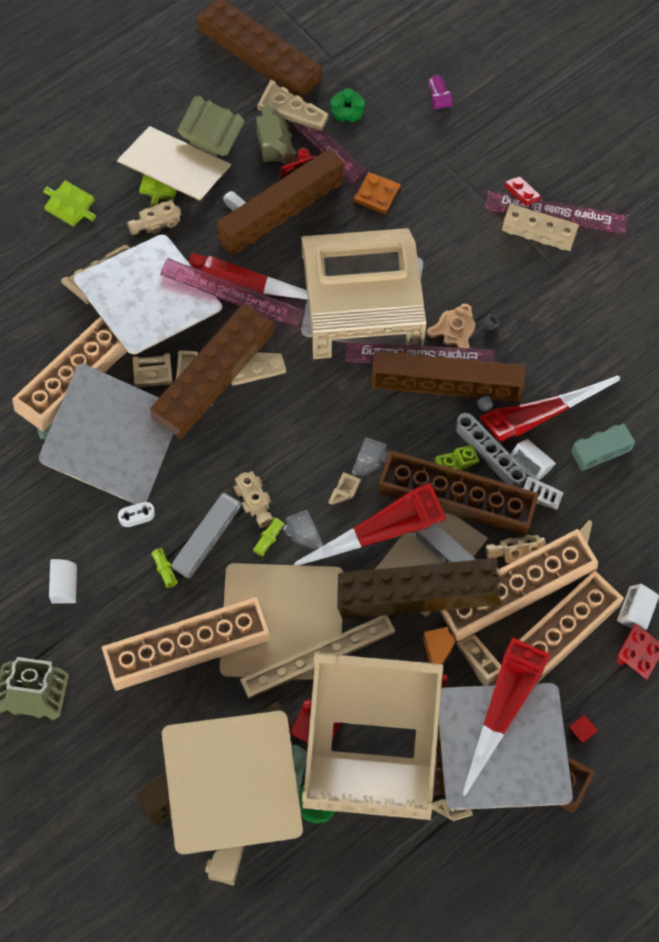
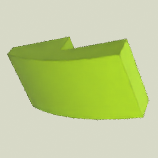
[435,445,479,470]

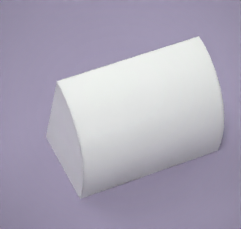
[510,439,556,481]
[49,559,77,604]
[617,584,659,630]

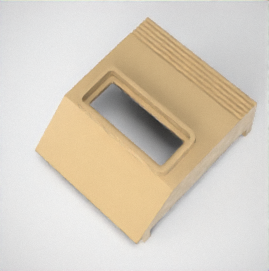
[301,228,426,359]
[302,653,443,820]

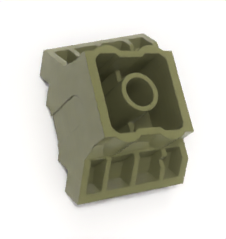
[177,96,244,157]
[256,104,297,165]
[0,657,69,720]

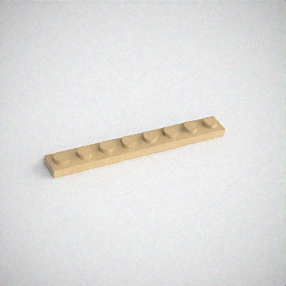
[240,615,395,699]

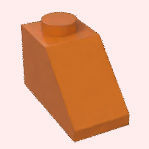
[423,627,455,665]

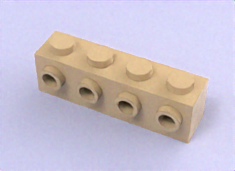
[502,204,579,251]

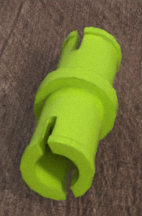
[253,518,284,557]
[151,548,178,588]

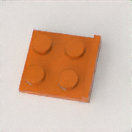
[353,172,401,215]

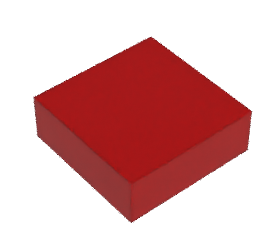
[568,715,598,744]

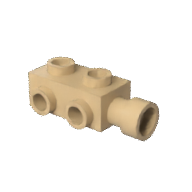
[127,200,181,236]
[234,471,273,527]
[485,535,546,564]

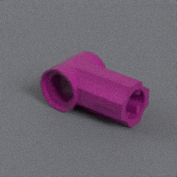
[428,75,452,109]

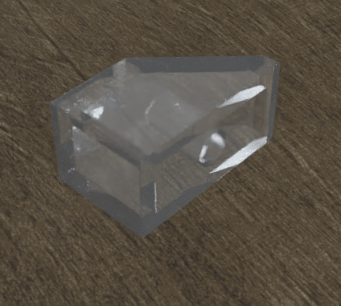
[352,437,389,478]
[284,510,322,550]

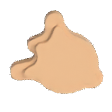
[426,304,475,353]

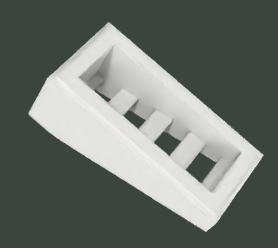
[524,477,563,510]

